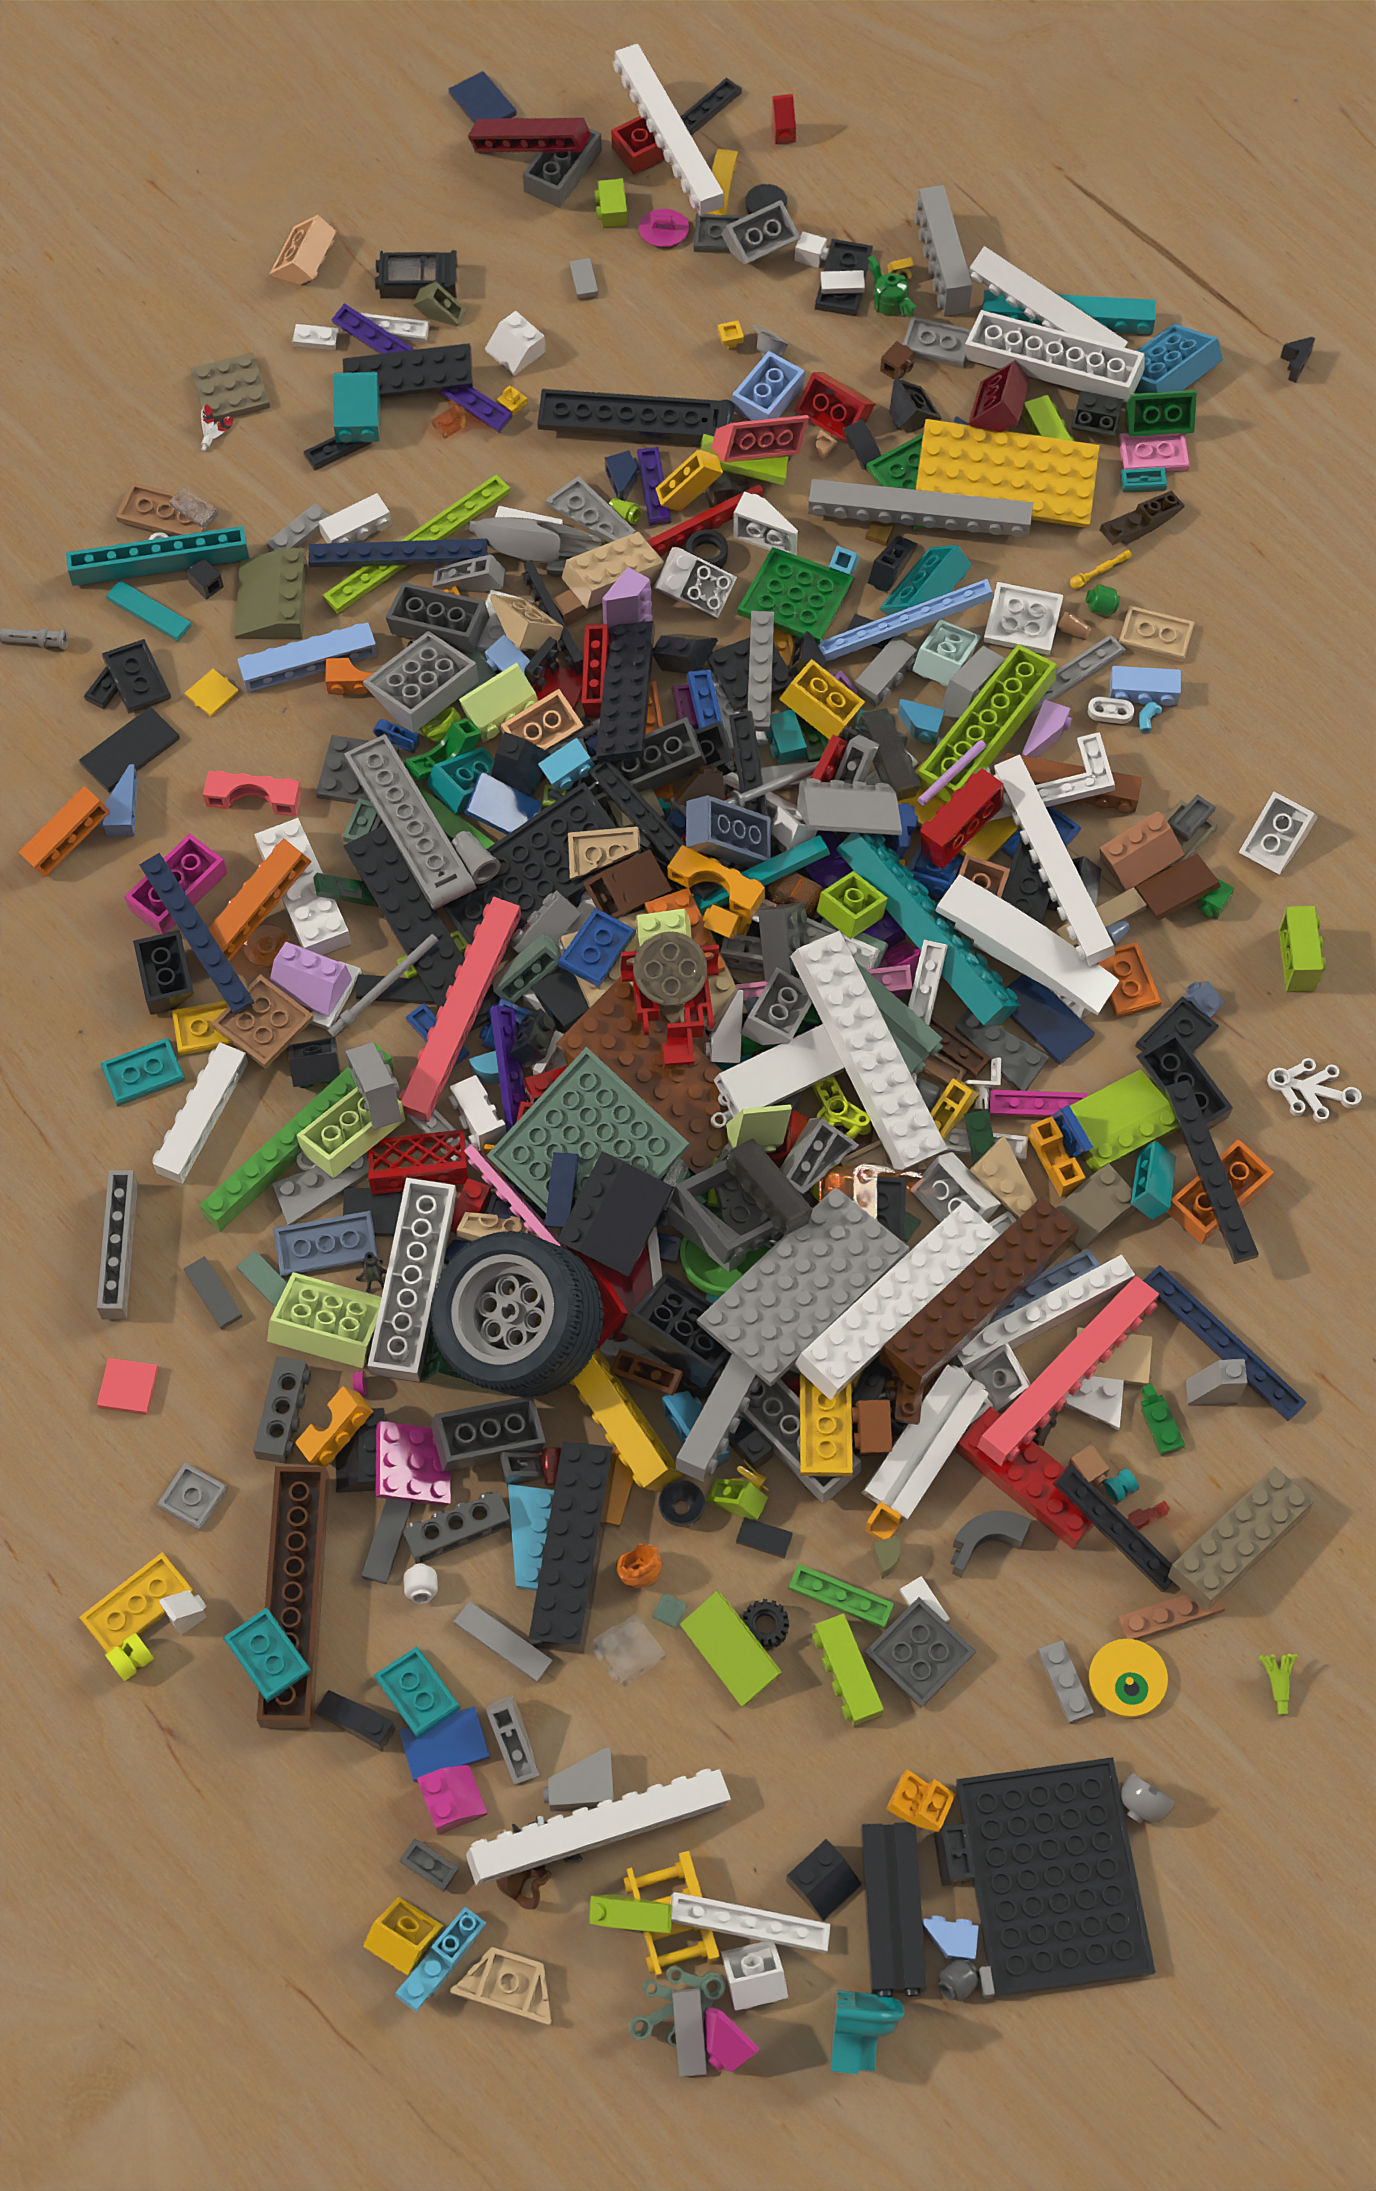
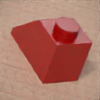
[771,94,796,144]
[450,1178,492,1234]

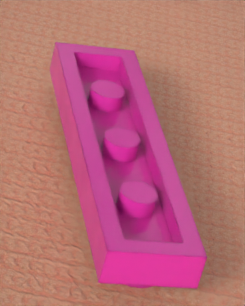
[989,1090,1087,1118]

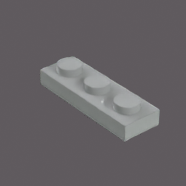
[266,503,330,551]
[1038,1640,1094,1724]

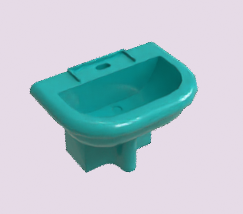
[830,1989,905,2075]

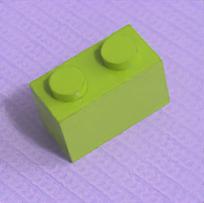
[594,179,627,228]

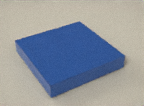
[1050,1105,1093,1158]

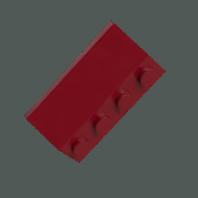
[968,360,1030,432]

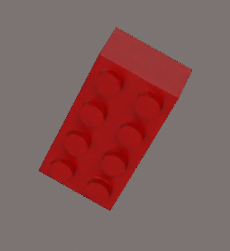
[920,768,1004,870]

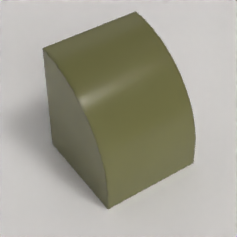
[872,1536,901,1578]

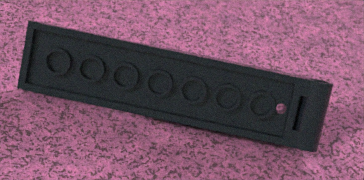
[537,389,735,446]

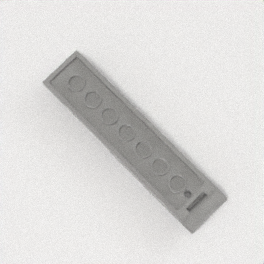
[344,734,476,910]

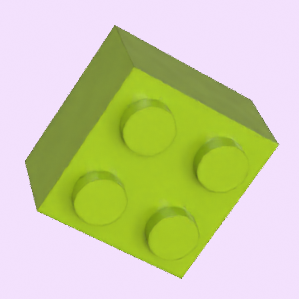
[817,871,888,939]

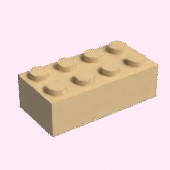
[562,532,664,609]

